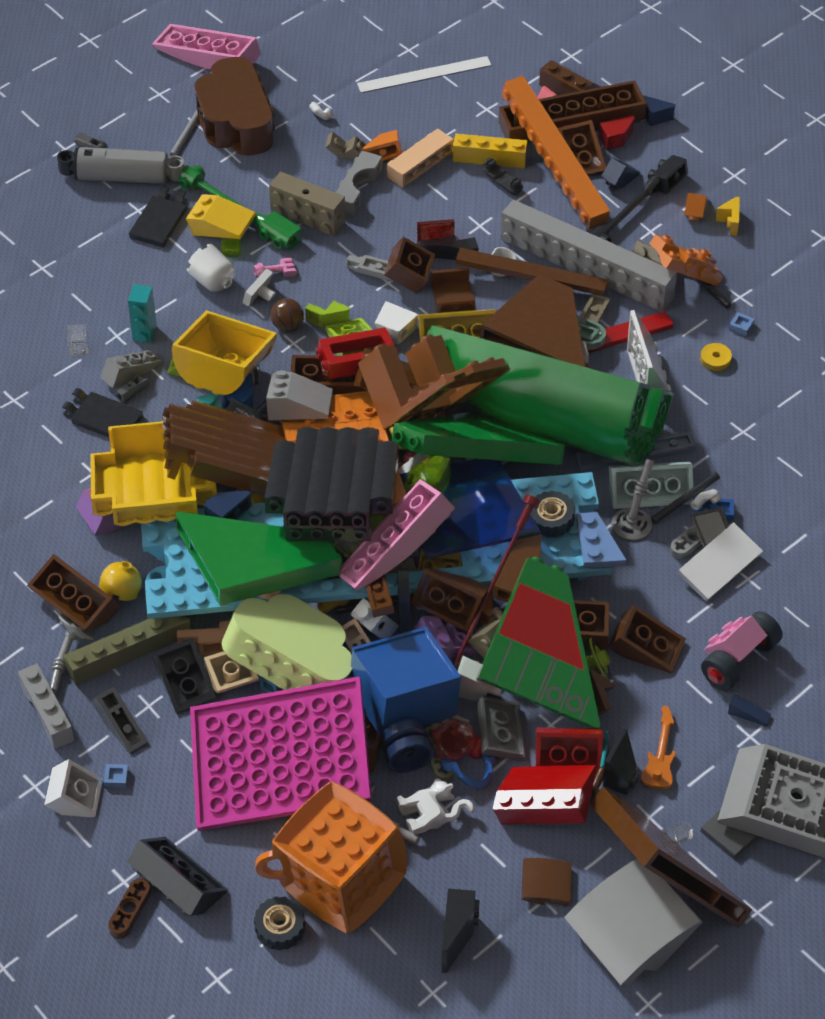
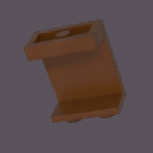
[431,267,475,313]

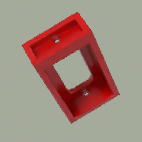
[316,327,398,380]

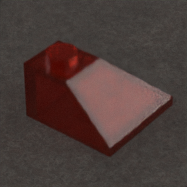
[417,219,455,244]

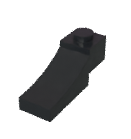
[418,235,479,260]

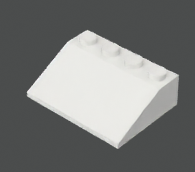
[627,310,671,392]

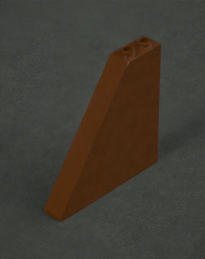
[479,274,585,367]
[590,787,752,928]

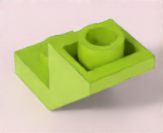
[305,301,350,328]

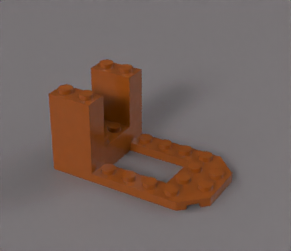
[358,334,511,430]

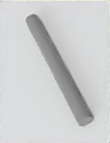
[170,110,199,156]

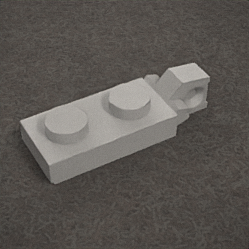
[346,255,394,282]

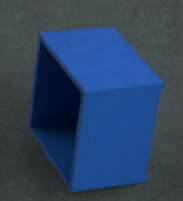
[350,627,461,735]

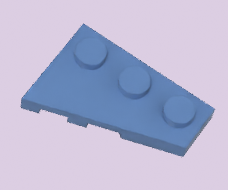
[576,512,626,568]

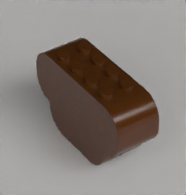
[194,57,275,156]

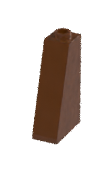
[493,529,542,603]

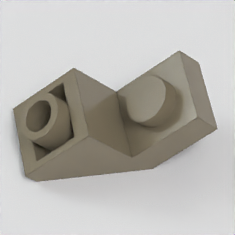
[325,132,366,159]

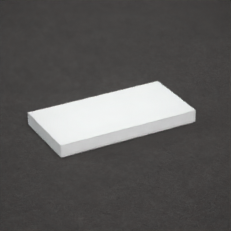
[677,523,763,602]

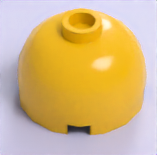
[99,561,142,601]

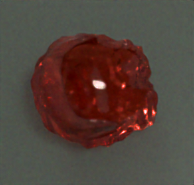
[432,719,477,760]

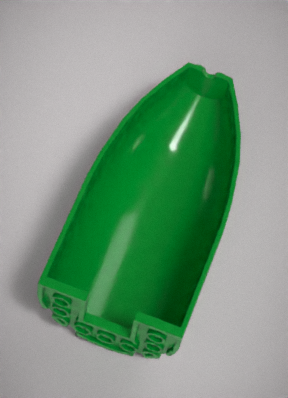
[427,325,674,466]

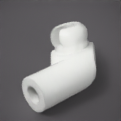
[309,102,333,120]
[691,489,721,510]

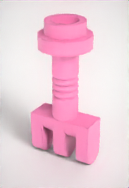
[254,258,297,277]

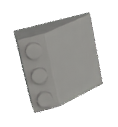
[266,370,333,420]

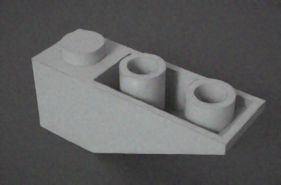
[100,350,162,388]

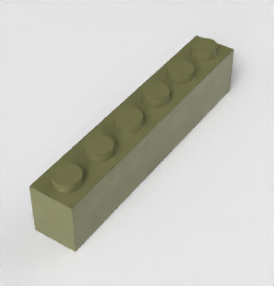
[64,615,191,685]

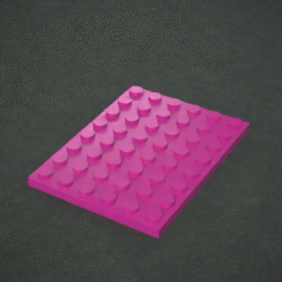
[190,676,372,831]

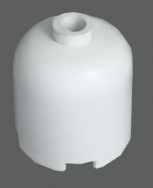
[187,244,235,292]

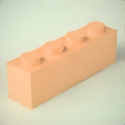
[387,128,453,188]

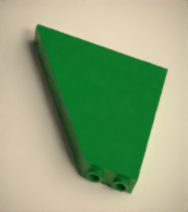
[392,412,565,465]
[175,512,343,606]

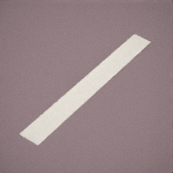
[357,56,491,92]

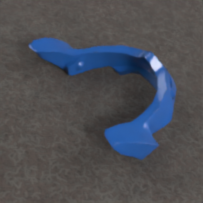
[441,755,495,788]

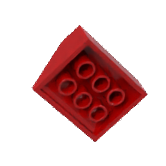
[493,765,597,824]

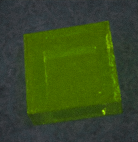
[221,239,241,257]

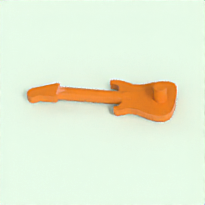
[641,706,675,790]

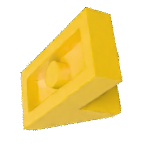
[716,197,740,236]

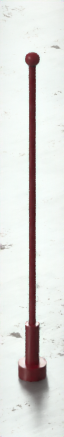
[453,494,541,668]

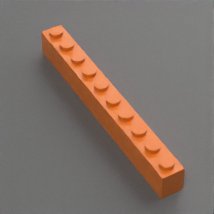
[502,75,610,229]

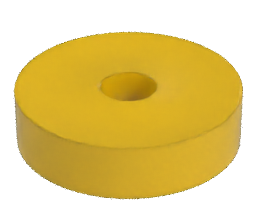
[700,343,732,371]

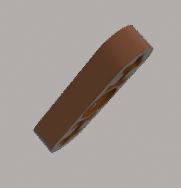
[108,878,151,939]

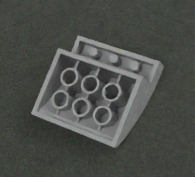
[564,859,703,986]

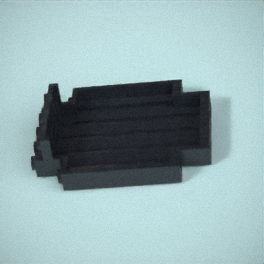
[264,427,399,541]

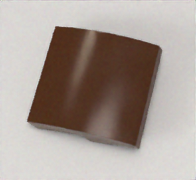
[521,858,571,906]

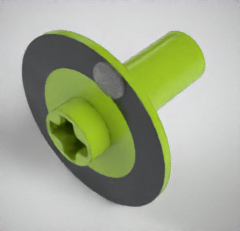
[586,637,612,681]

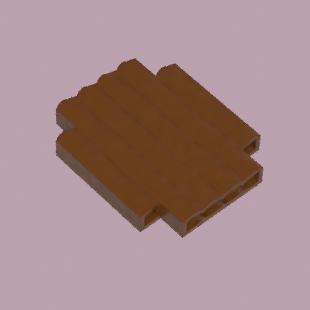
[162,400,285,496]

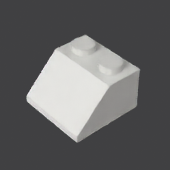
[44,759,103,817]

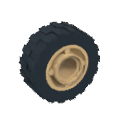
[529,491,575,537]
[254,896,305,950]

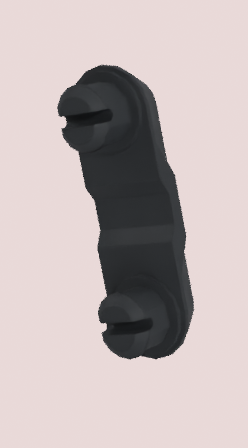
[482,158,523,196]

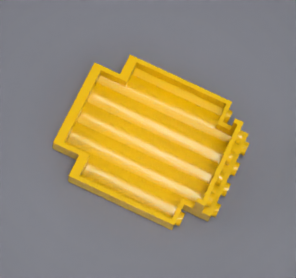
[90,421,217,526]

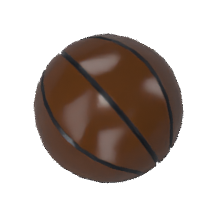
[270,298,304,332]

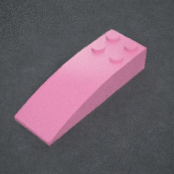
[152,24,261,69]
[338,479,455,590]

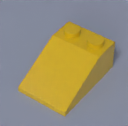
[186,194,256,239]

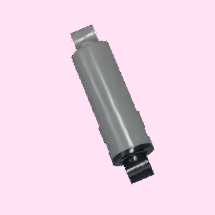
[57,147,185,184]

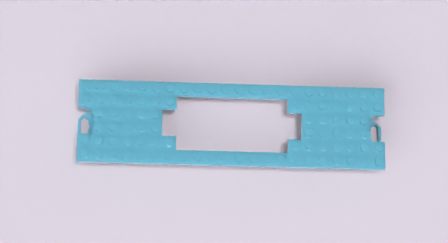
[141,472,613,619]

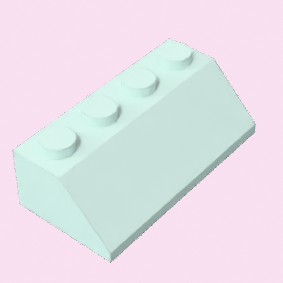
[608,462,694,509]

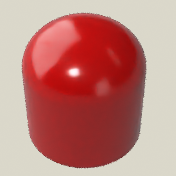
[467,737,483,759]

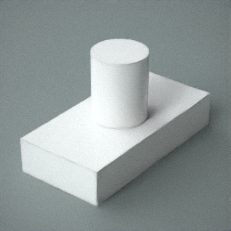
[242,268,276,307]

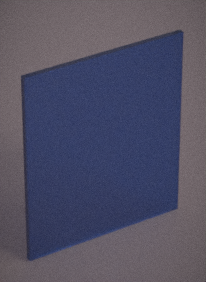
[400,459,540,559]

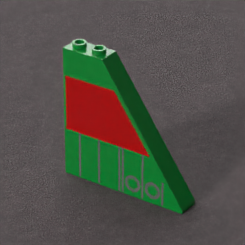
[476,556,600,729]

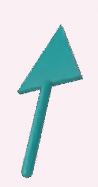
[600,730,610,768]

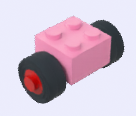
[701,611,783,691]

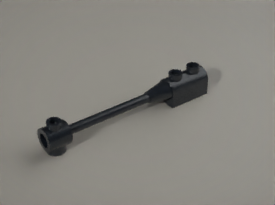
[586,155,688,243]

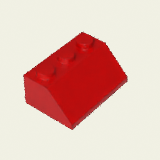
[535,727,603,775]

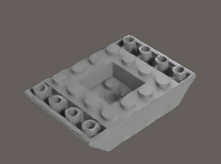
[717,744,825,858]

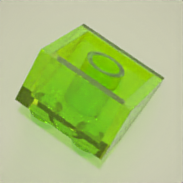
[403,455,450,494]

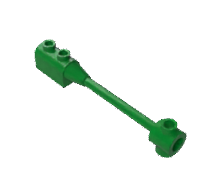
[178,165,302,250]

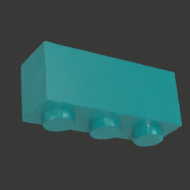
[128,284,157,343]

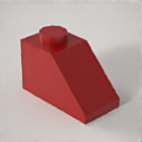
[599,115,635,150]

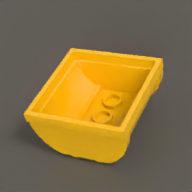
[172,310,277,395]

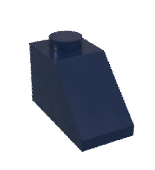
[601,158,640,188]
[204,491,252,520]

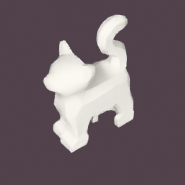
[397,779,475,835]

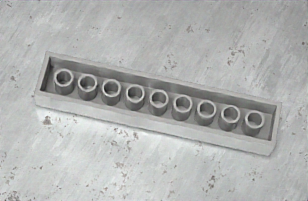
[501,199,677,312]

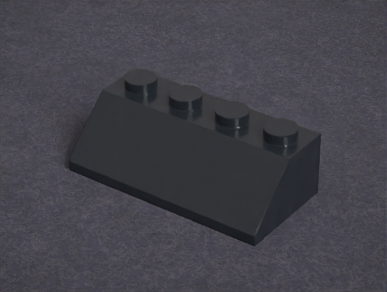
[127,836,228,916]

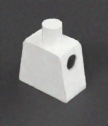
[375,301,418,344]
[351,598,399,639]
[458,656,501,701]

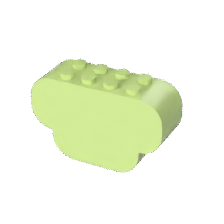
[222,594,352,690]

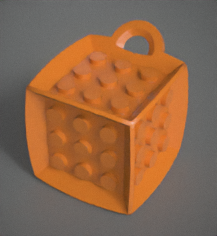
[255,781,407,934]

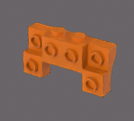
[650,234,723,286]

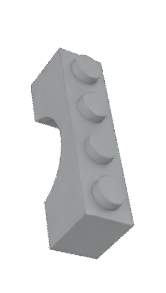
[335,151,382,217]
[18,663,74,750]

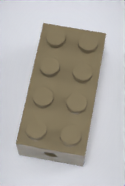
[269,171,346,237]

